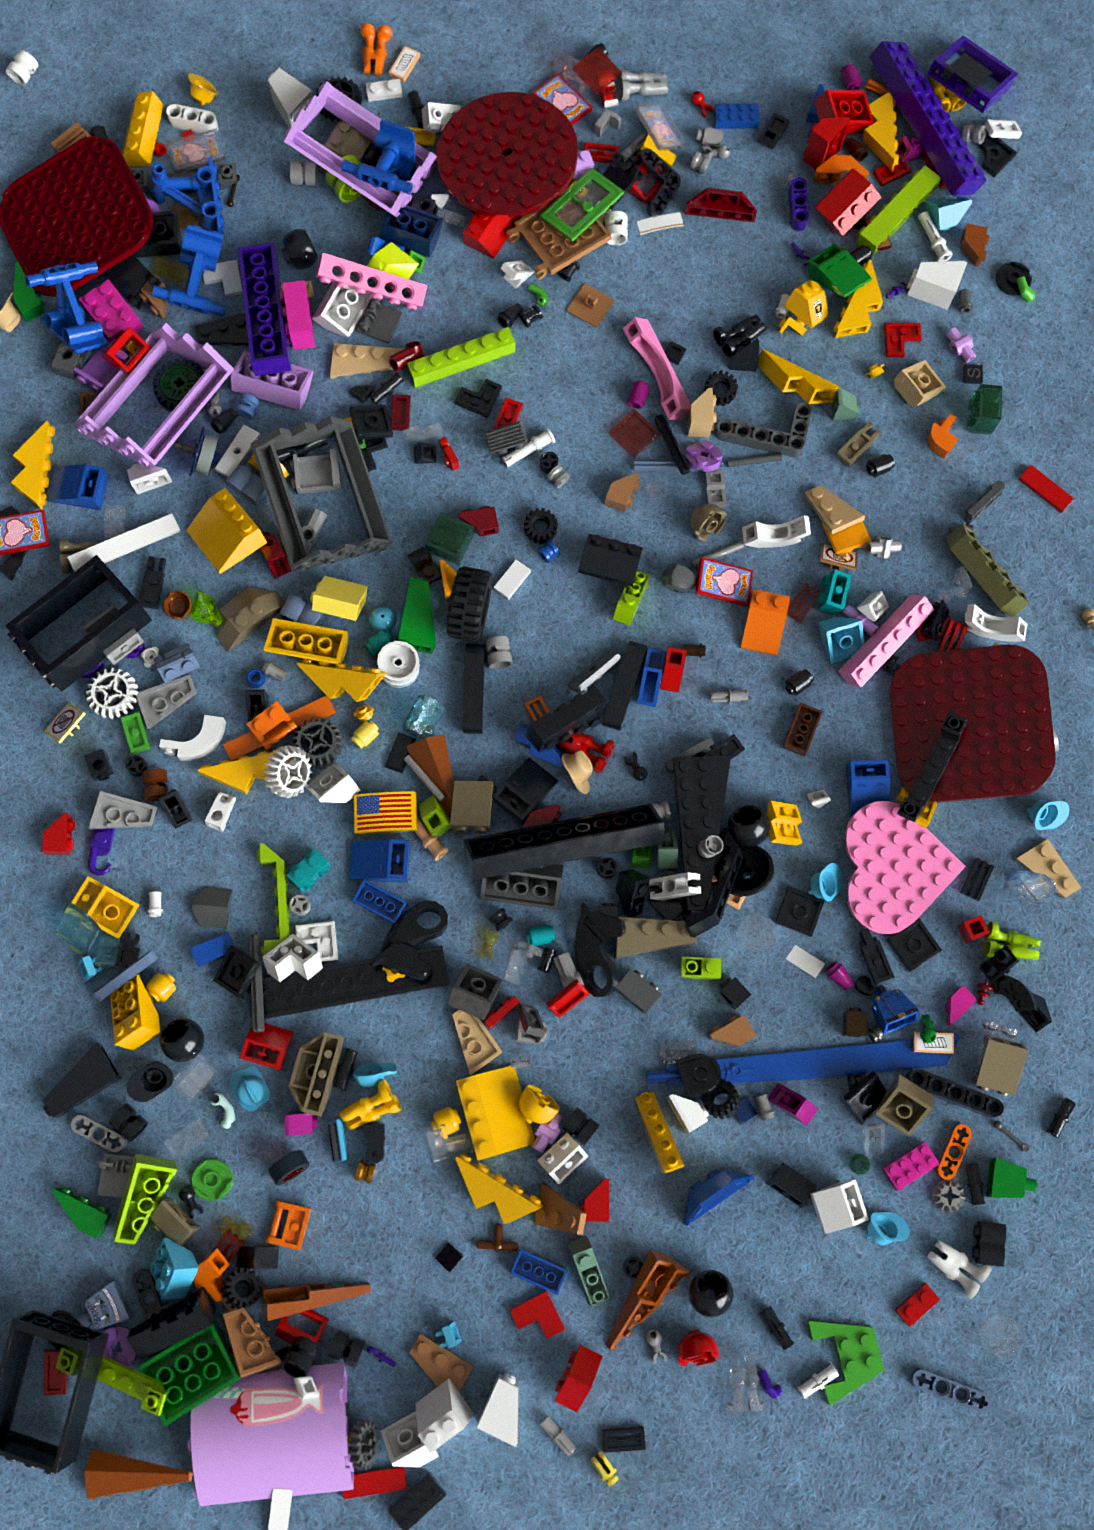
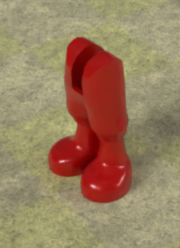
[556,733,615,774]

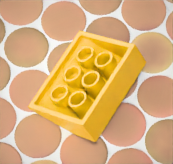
[186,488,267,574]
[456,1065,535,1161]

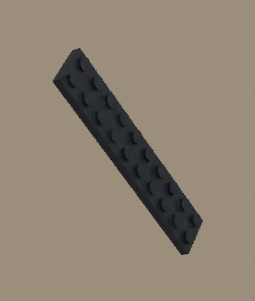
[247,946,449,1020]

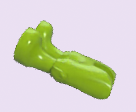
[983,921,1041,960]

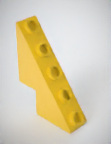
[862,91,899,171]
[833,260,883,338]
[758,349,841,404]
[11,421,55,510]
[297,658,386,702]
[198,748,290,795]
[635,1091,685,1173]
[455,1153,544,1225]

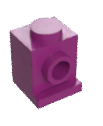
[896,136,924,162]

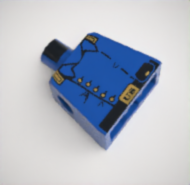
[872,985,919,1035]

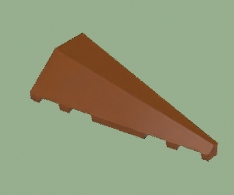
[406,734,457,833]
[606,1250,691,1351]
[260,1283,370,1321]
[84,1449,193,1500]

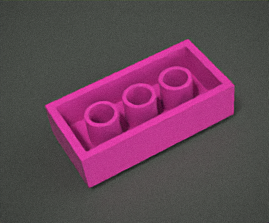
[882,1142,940,1191]

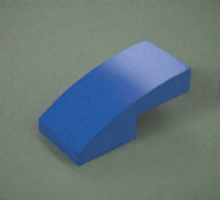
[190,933,234,967]

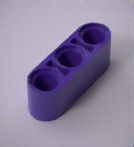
[789,177,809,231]

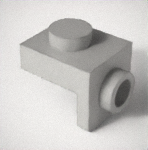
[594,109,621,137]
[515,1020,547,1045]

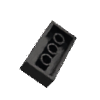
[388,1472,447,1530]

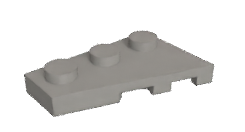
[136,674,197,730]
[89,791,158,829]

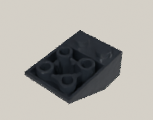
[492,757,559,825]

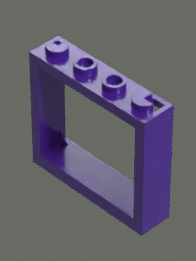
[927,35,1018,113]

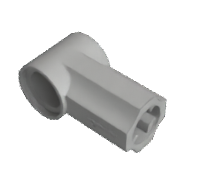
[553,952,584,988]

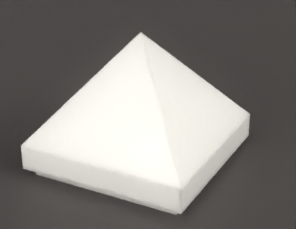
[431,194,450,210]
[806,790,831,808]
[294,1376,319,1399]

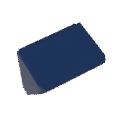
[734,1096,758,1124]

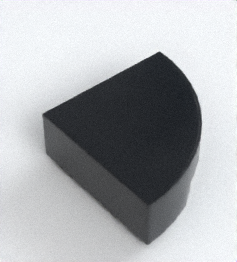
[349,385,375,403]

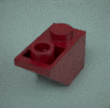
[458,506,499,536]
[522,805,562,828]

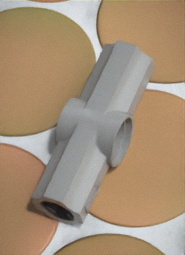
[301,508,327,553]

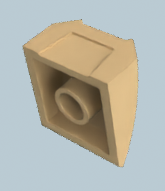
[894,360,947,407]

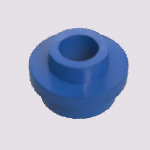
[246,669,266,688]

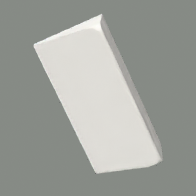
[857,591,889,622]

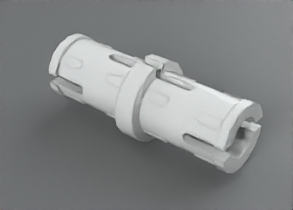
[797,1364,839,1399]

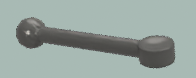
[994,1121,1030,1152]

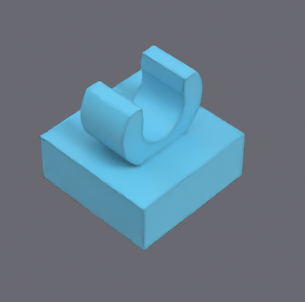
[77,956,103,982]
[435,1321,462,1349]

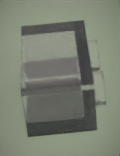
[172,1055,221,1102]

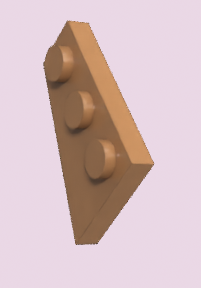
[534,1183,587,1235]
[222,1308,282,1378]
[409,1333,474,1392]

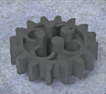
[348,1420,380,1470]

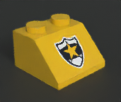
[784,280,829,328]

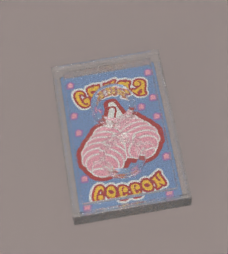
[634,104,687,151]
[166,128,226,173]

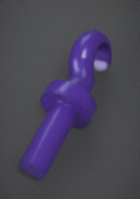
[791,242,810,266]
[885,282,907,299]
[367,1346,396,1367]

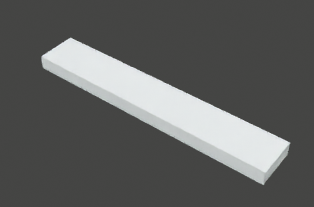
[67,514,180,572]

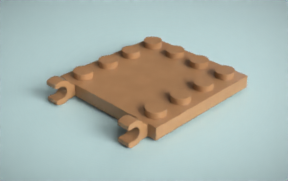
[506,192,612,280]

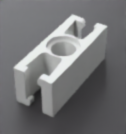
[649,872,701,901]

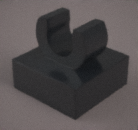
[364,143,381,167]

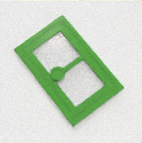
[540,168,624,242]

